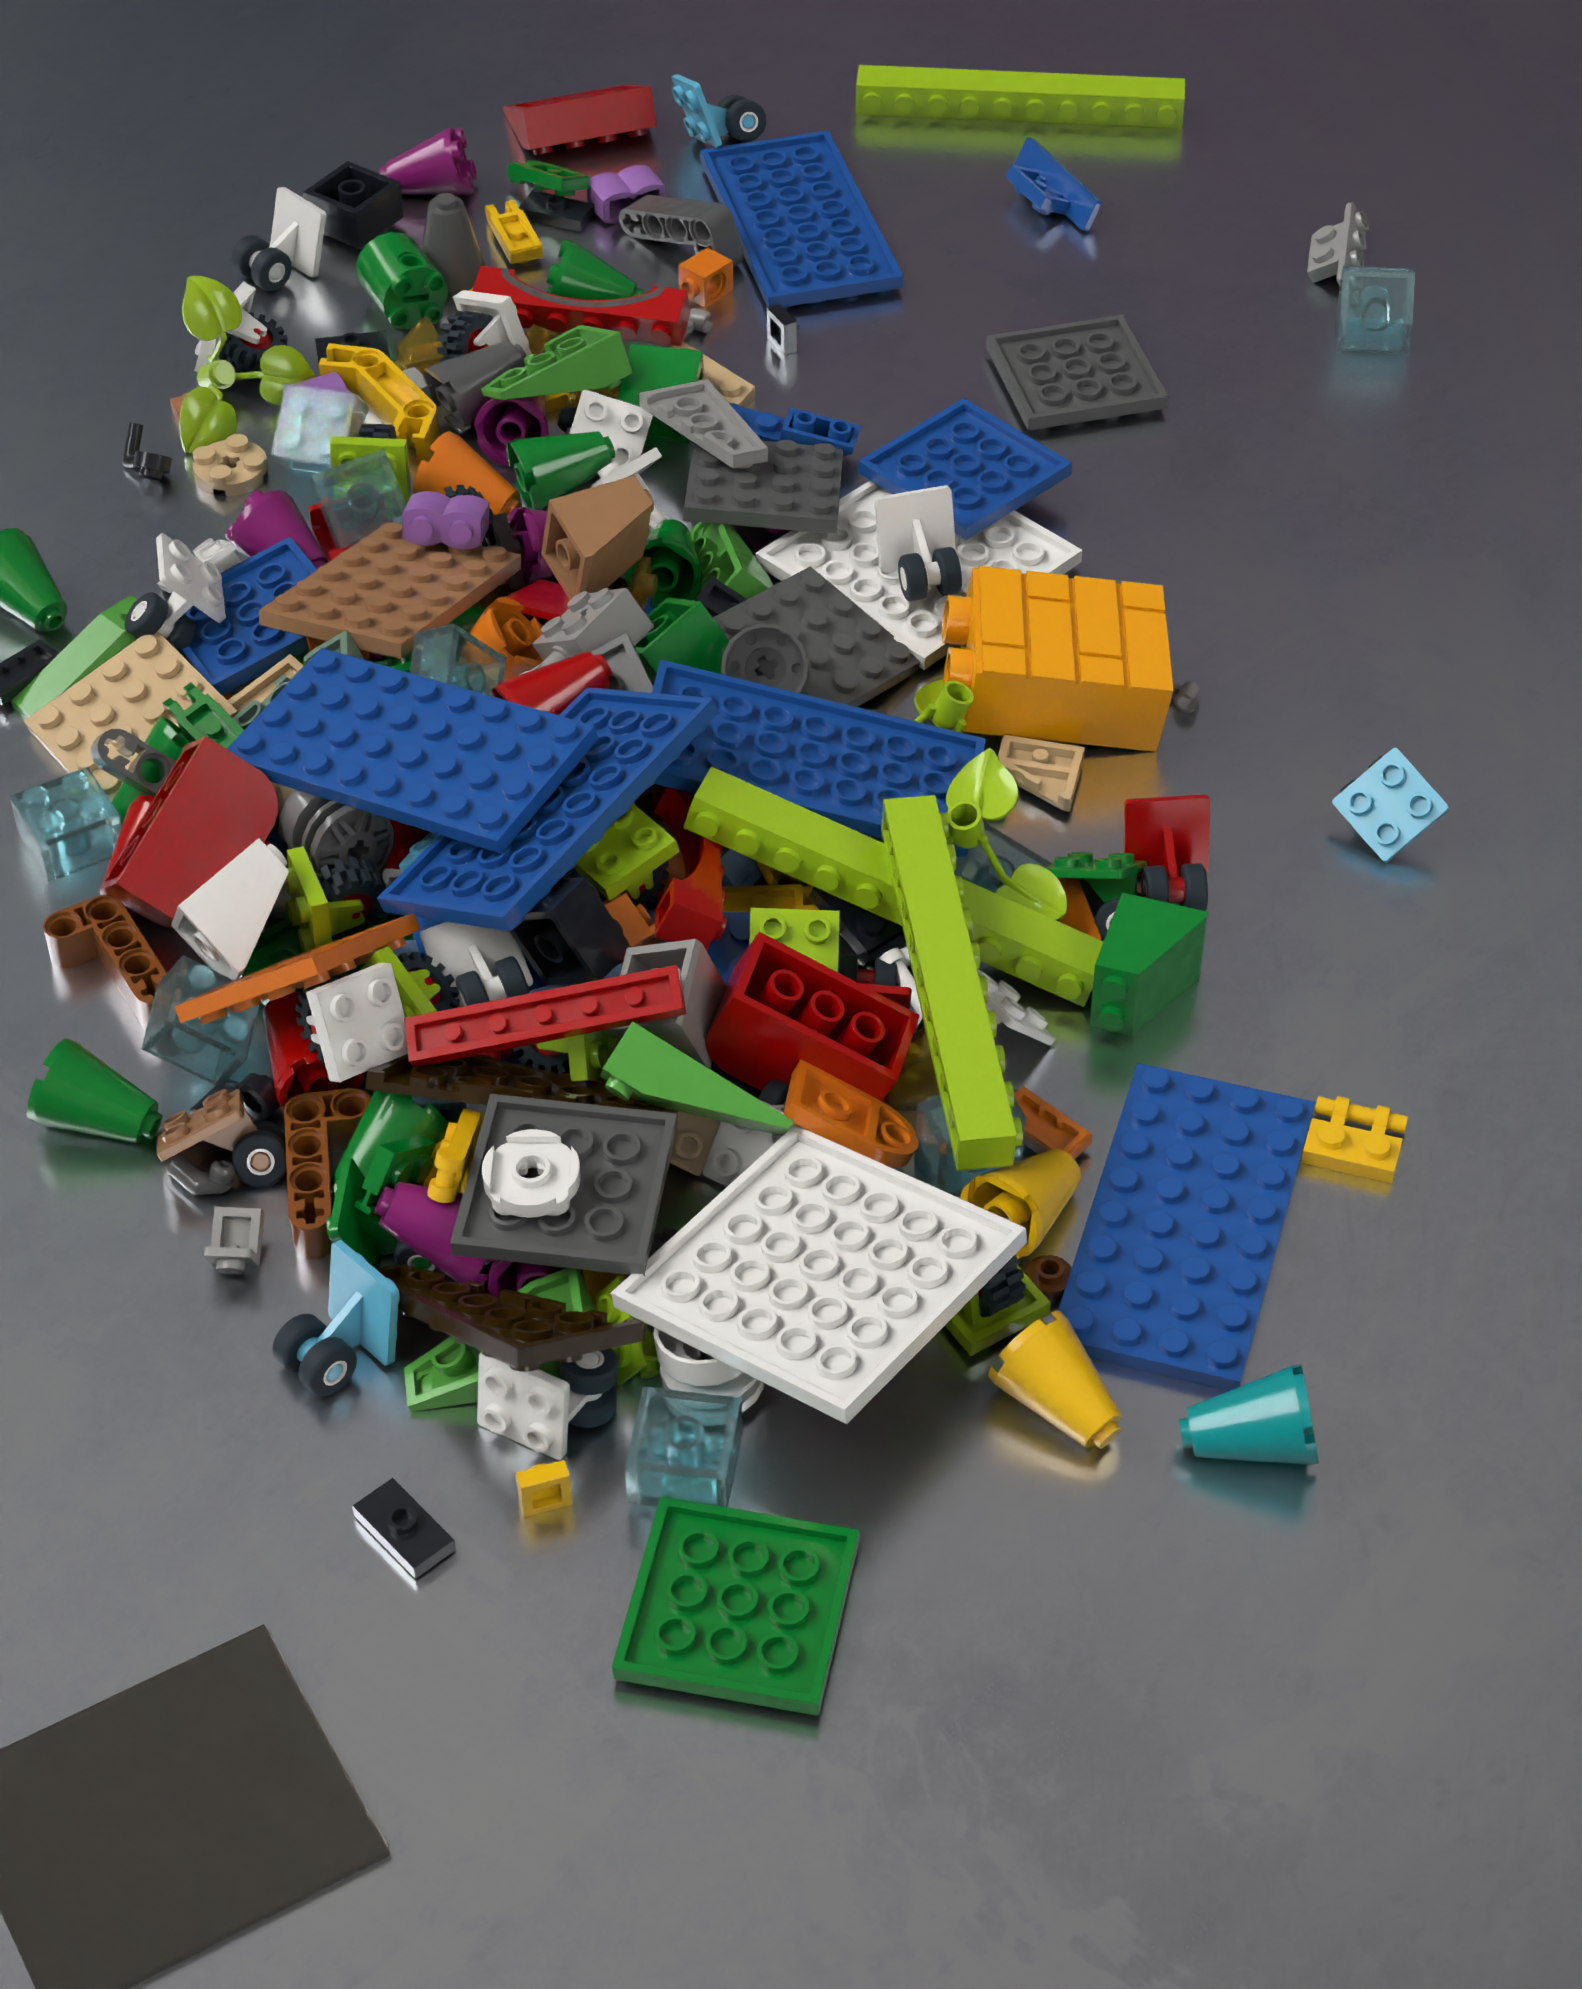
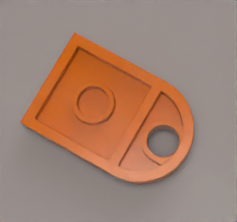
[783,1059,919,1168]

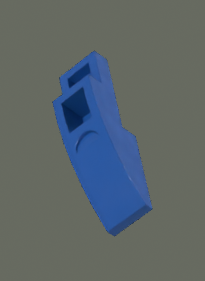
[729,403,861,456]

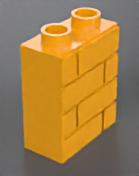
[942,565,1174,752]

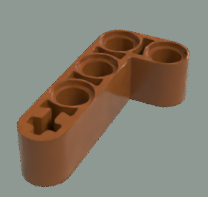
[43,895,179,1034]
[284,1088,371,1259]

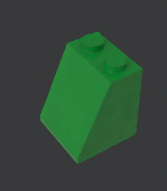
[635,597,730,685]
[1090,892,1208,1036]

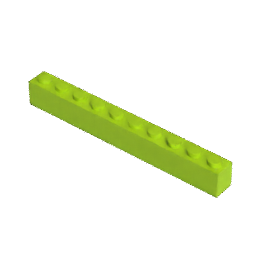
[856,65,1185,129]
[683,766,1103,1007]
[881,795,1023,1171]

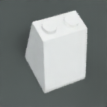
[171,838,289,984]

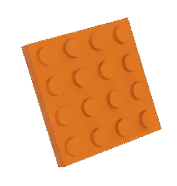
[174,913,421,1025]

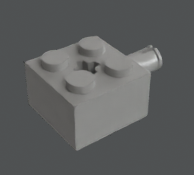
[532,588,654,670]

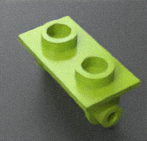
[594,1276,660,1385]

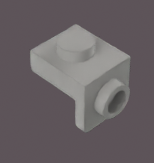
[204,1207,265,1274]

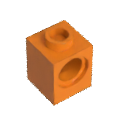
[679,247,734,308]

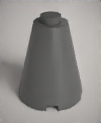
[421,193,486,296]
[423,341,527,433]

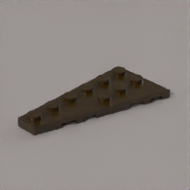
[365,1054,678,1116]
[375,1264,644,1372]

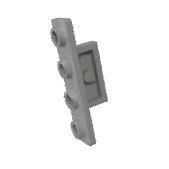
[1307,202,1369,306]

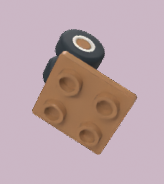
[157,1089,287,1188]

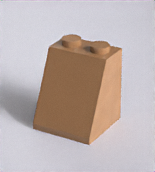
[541,475,654,600]

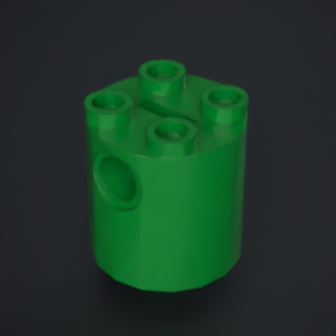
[356,232,448,330]

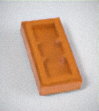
[1011,1086,1093,1159]

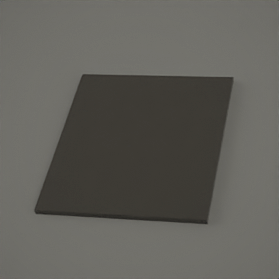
[0,1624,391,1989]

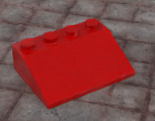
[503,84,657,155]

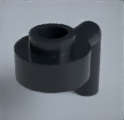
[122,422,173,480]
[190,1073,281,1120]

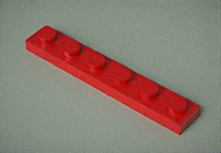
[404,965,686,1067]

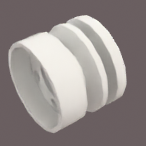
[654,1327,764,1422]

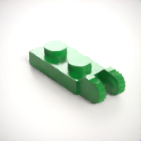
[506,160,589,196]
[163,682,244,749]

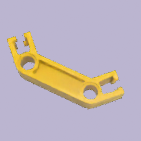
[319,343,440,467]

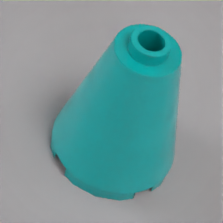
[1179,1364,1319,1465]

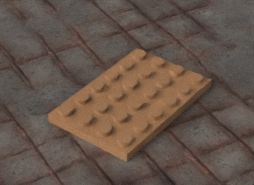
[259,523,521,659]

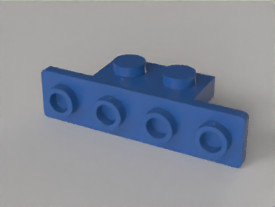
[1005,137,1102,231]

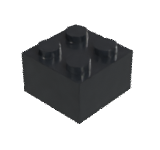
[303,161,404,249]
[510,877,631,985]

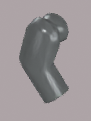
[167,1156,236,1195]

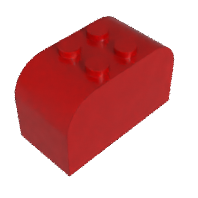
[99,736,278,928]
[706,932,920,1101]

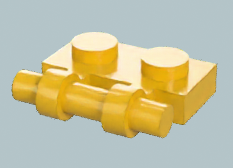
[1301,1095,1408,1184]

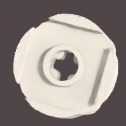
[482,1129,581,1218]

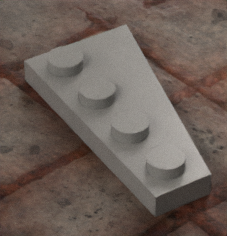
[639,379,768,468]

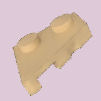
[998,735,1085,812]

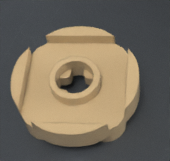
[192,434,269,496]

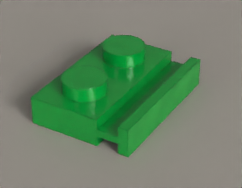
[353,1135,436,1215]

